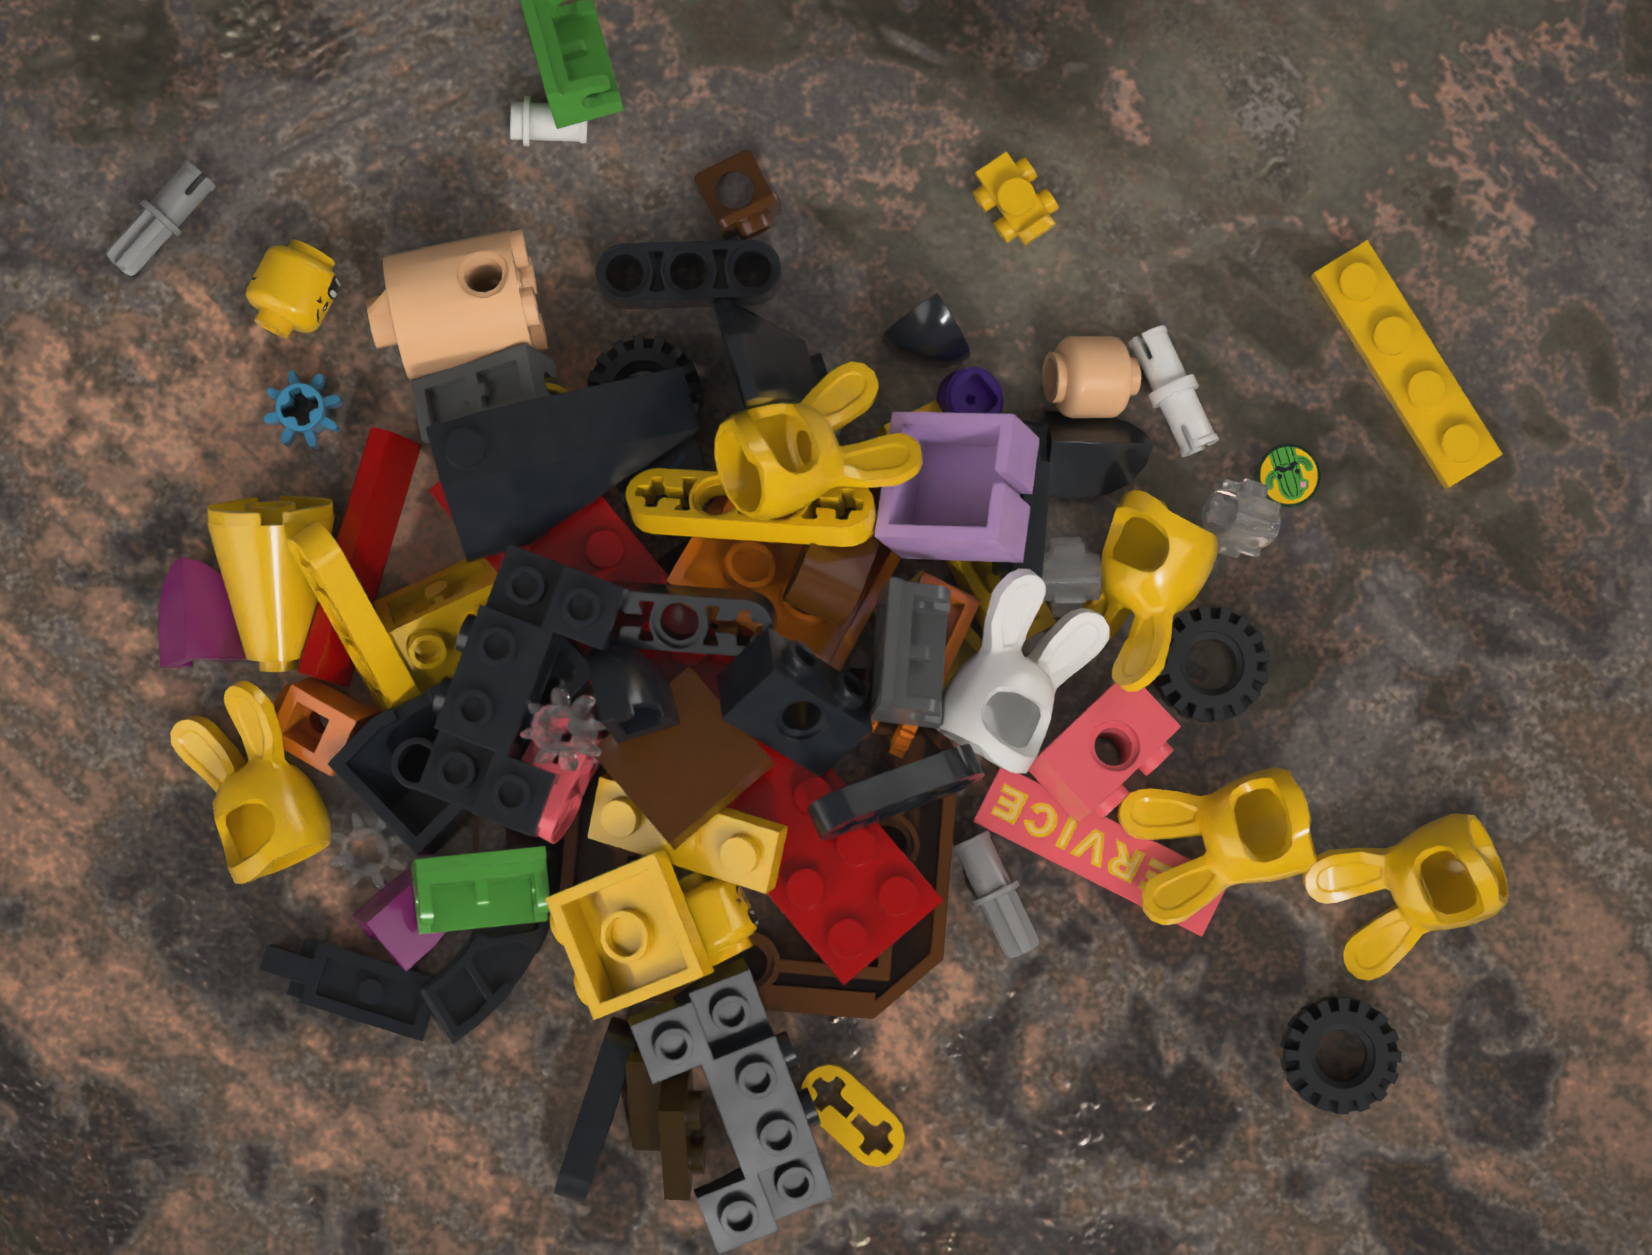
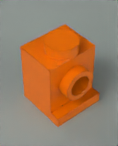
[273,676,381,777]

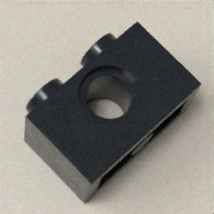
[717,628,873,777]

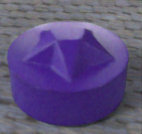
[936,367,1003,414]

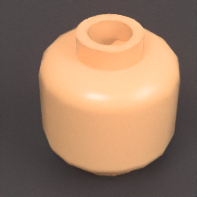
[1042,336,1141,418]

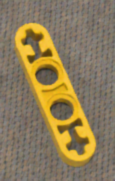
[626,468,877,547]
[287,521,421,713]

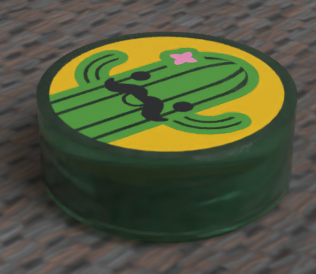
[1255,444,1321,509]

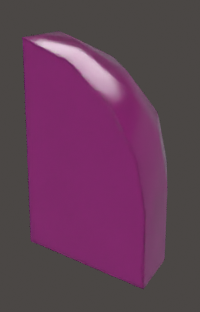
[158,557,246,668]
[350,855,445,971]

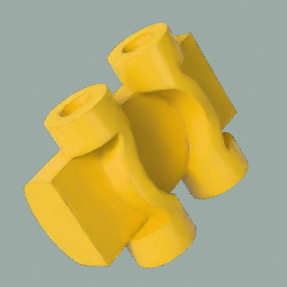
[971,151,1059,247]

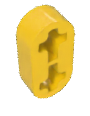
[801,1063,905,1167]

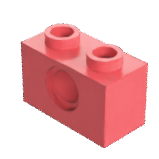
[1028,682,1181,823]

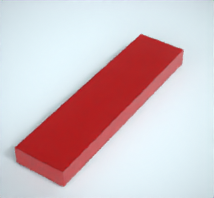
[298,426,422,687]

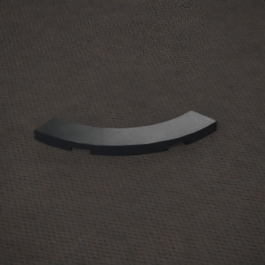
[416,735,564,1044]

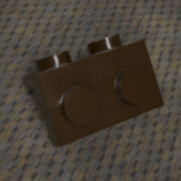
[626,1052,706,1200]

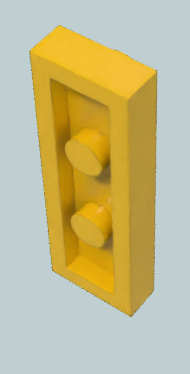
[587,773,788,894]

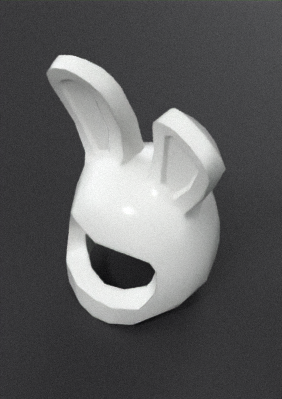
[935,569,1110,773]

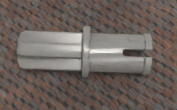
[106,159,216,276]
[952,830,1039,958]

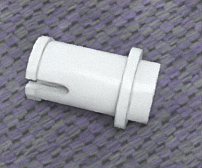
[510,96,587,146]

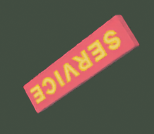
[972,767,1226,937]

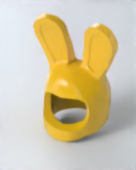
[714,361,923,520]
[1074,490,1218,692]
[170,681,331,884]
[1117,767,1317,925]
[1303,813,1509,981]

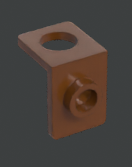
[695,150,782,240]

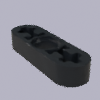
[608,581,777,656]
[807,744,985,840]
[553,1016,637,1204]

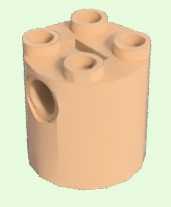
[366,229,549,381]

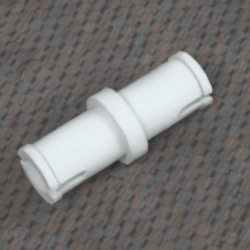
[1128,325,1219,457]

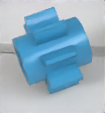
[263,370,344,450]

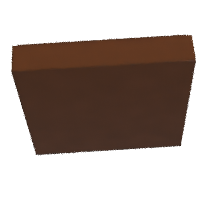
[590,666,775,850]

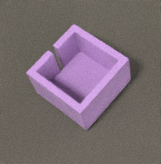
[874,412,1040,563]

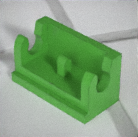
[520,0,624,129]
[411,846,550,935]

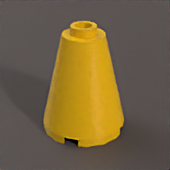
[206,495,335,672]

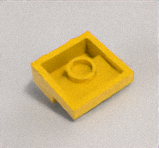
[545,849,714,1020]

